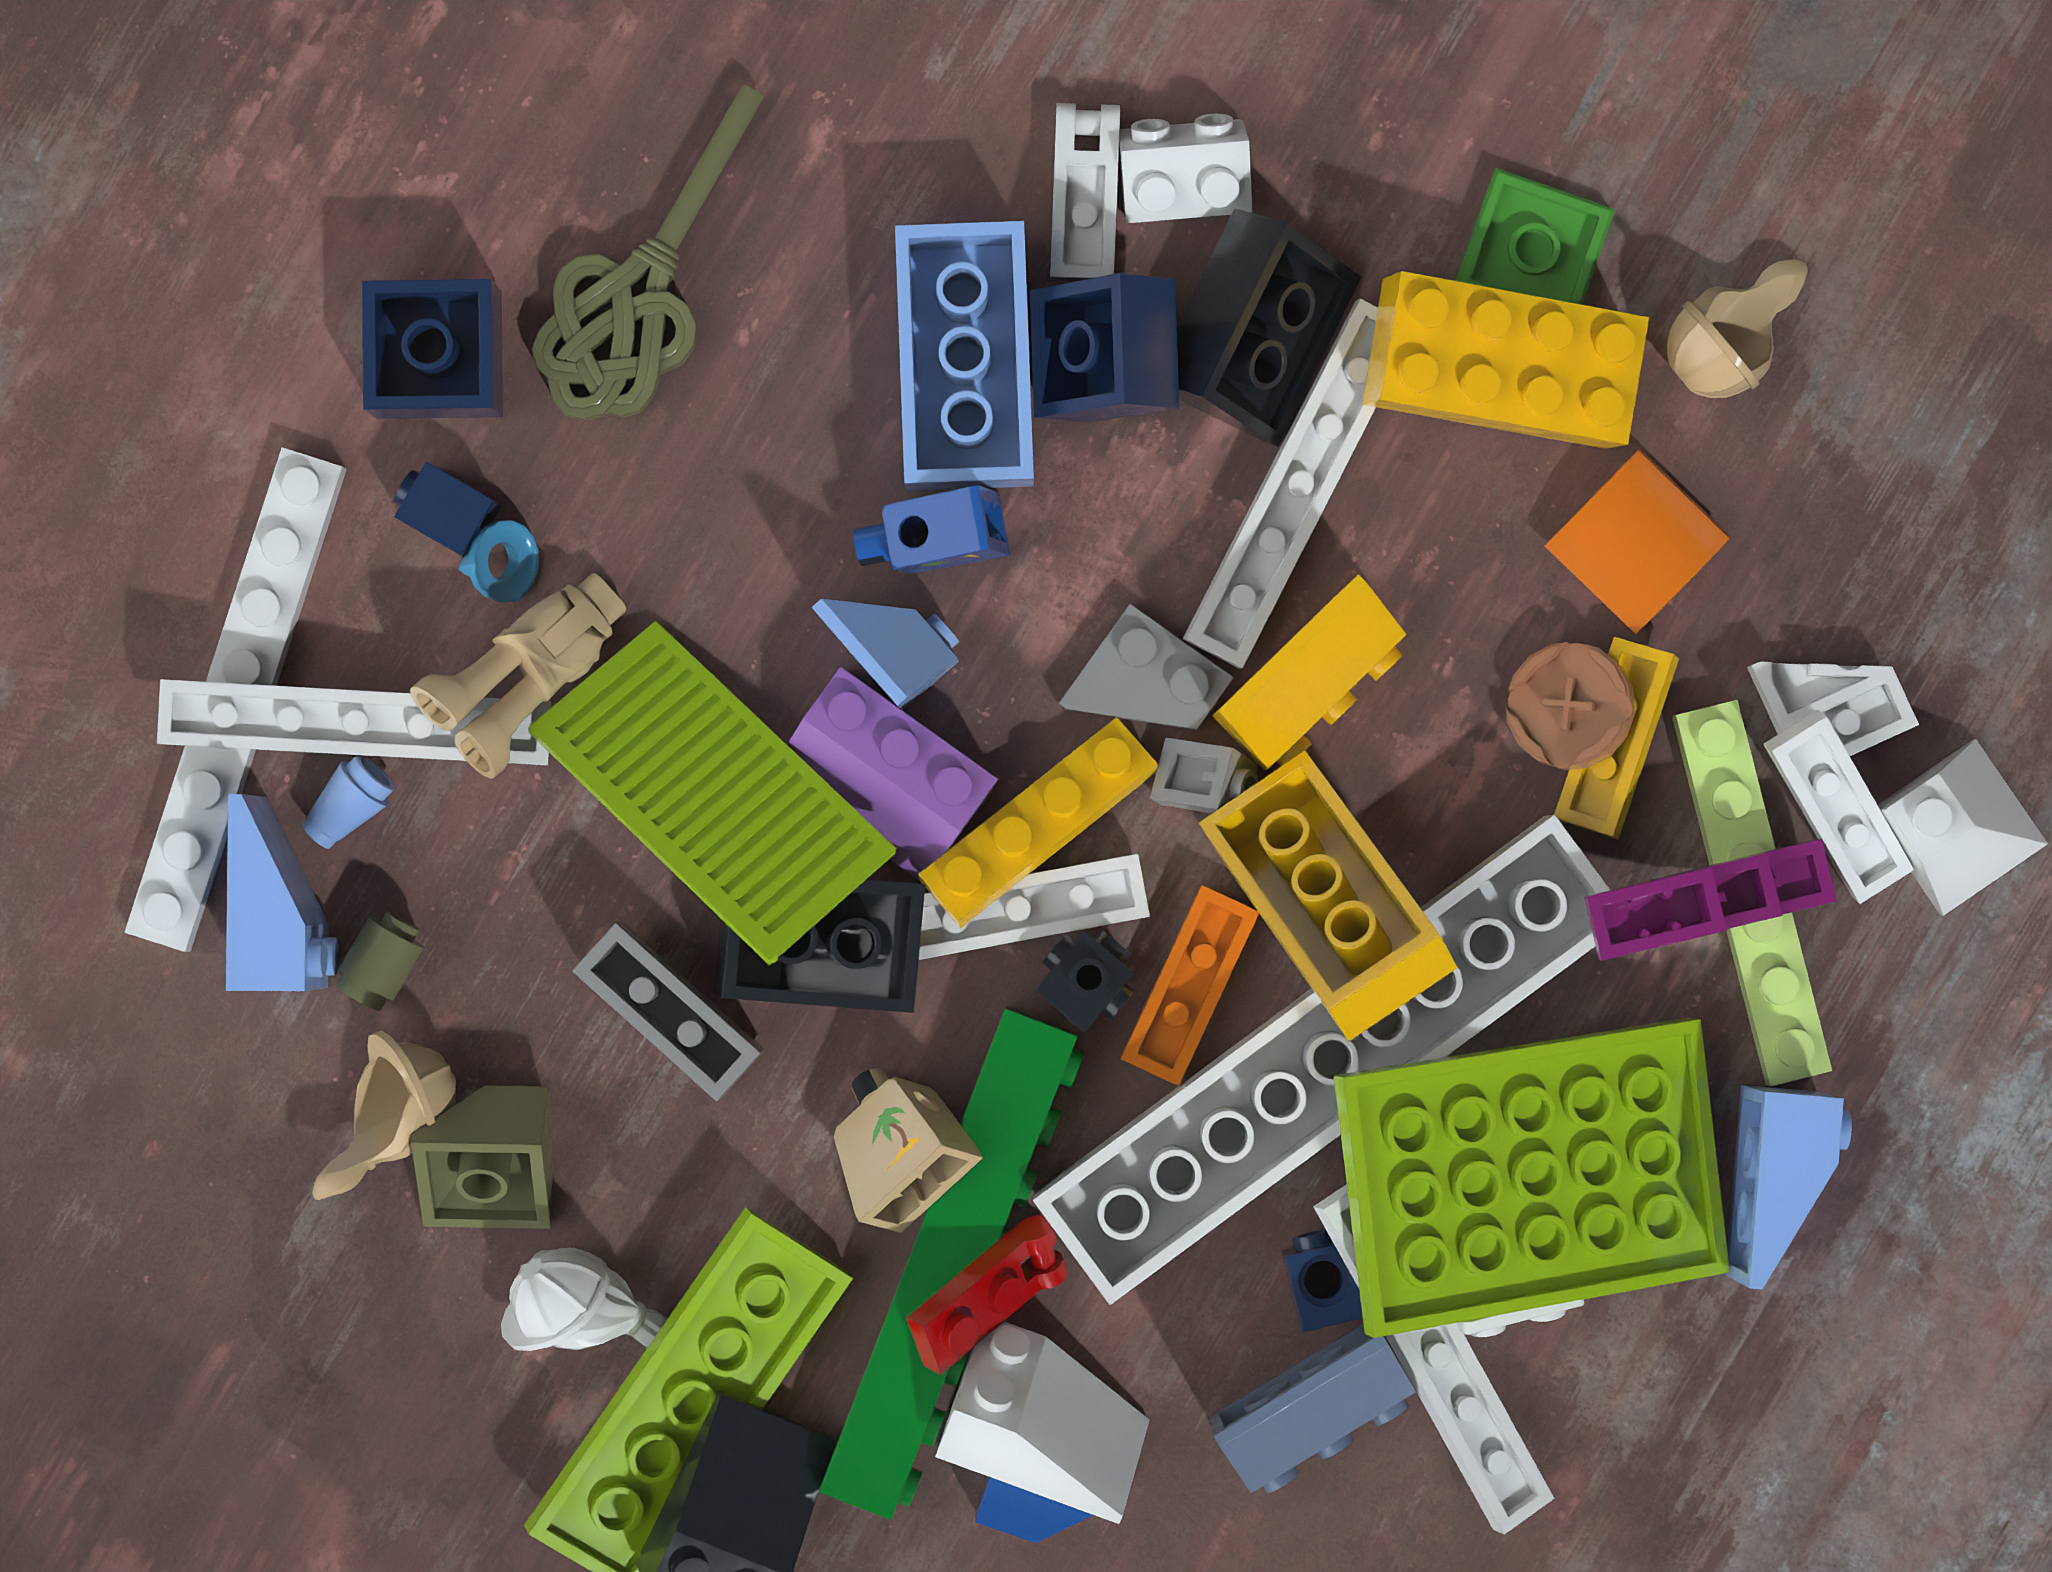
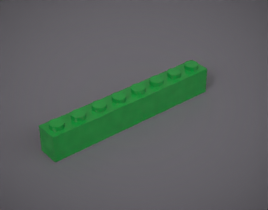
[819,1007,1084,1520]

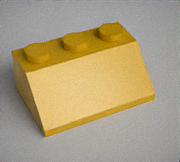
[1212,574,1407,771]

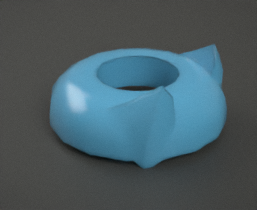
[458,520,539,603]

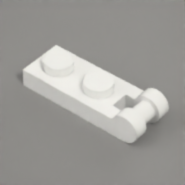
[1050,103,1120,281]

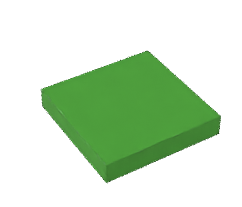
[1455,168,1616,305]

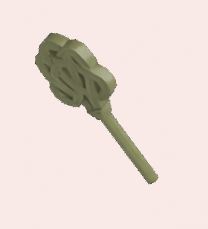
[532,84,764,421]

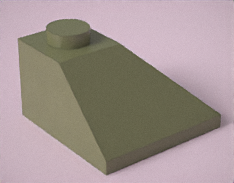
[411,1085,554,1229]

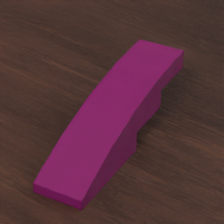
[1584,839,1837,961]

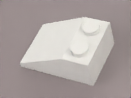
[935,1322,1149,1524]

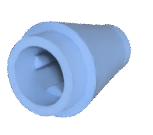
[301,755,395,849]

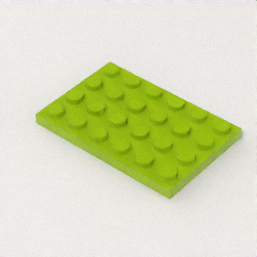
[1334,1017,1730,1338]

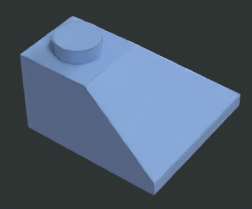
[812,599,959,711]

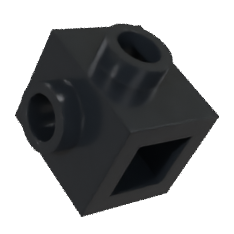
[1035,930,1135,1033]

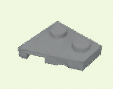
[1059,604,1233,731]

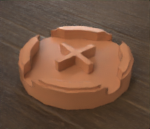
[1506,642,1635,770]

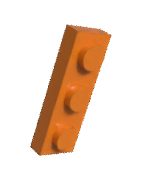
[1120,885,1259,1086]

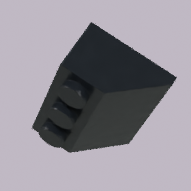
[1177,208,1361,447]

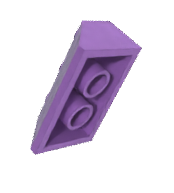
[787,667,998,881]

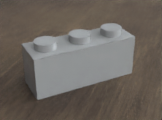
[572,922,765,1101]

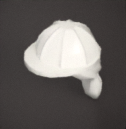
[501,1248,667,1351]

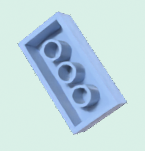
[895,221,1034,491]

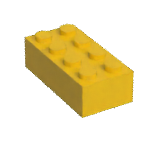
[1362,271,1649,449]
[1199,751,1458,1041]

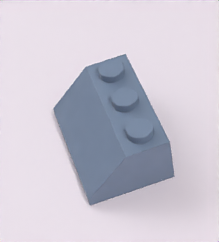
[1207,1323,1416,1493]

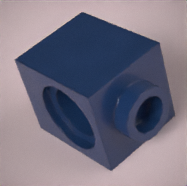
[394,462,501,557]
[1281,1229,1363,1332]

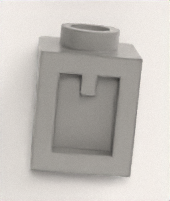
[1150,738,1258,813]

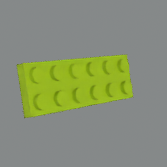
[524,1207,853,1572]

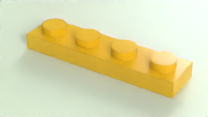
[918,717,1158,929]

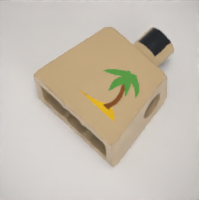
[834,1068,983,1233]

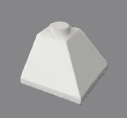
[1878,739,2048,916]

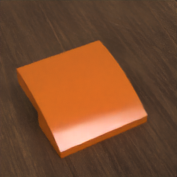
[1545,448,1731,634]

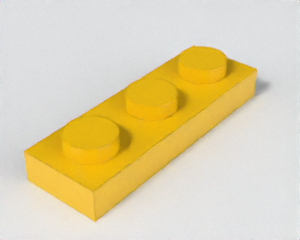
[1554,637,1679,840]

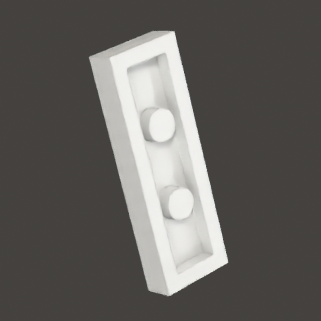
[1764,710,1914,904]

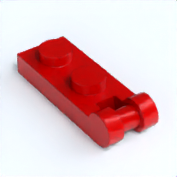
[907,1215,1068,1375]

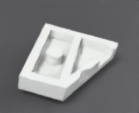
[1747,662,1919,756]

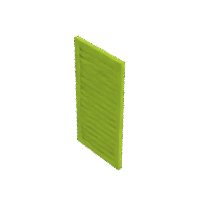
[528,621,896,965]

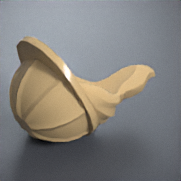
[1667,259,1808,398]
[312,1030,456,1200]

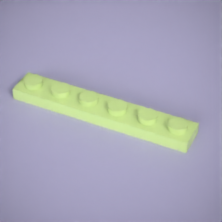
[1672,700,1832,1086]

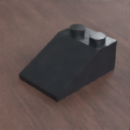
[714,879,925,1013]
[636,1390,835,1572]

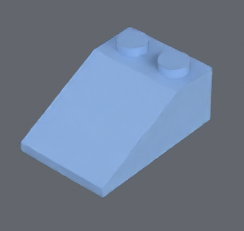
[226,794,339,991]
[1725,1085,1852,1289]

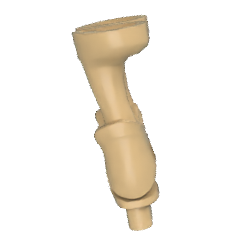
[410,573,626,779]

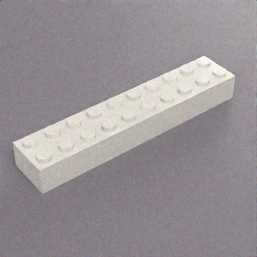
[1033,815,1610,1305]

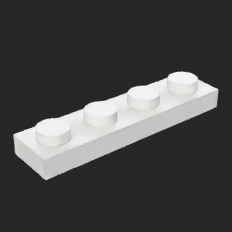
[919,854,1150,960]

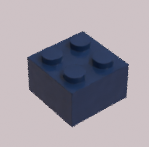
[1030,273,1179,422]
[362,279,503,419]

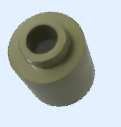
[336,911,425,1011]

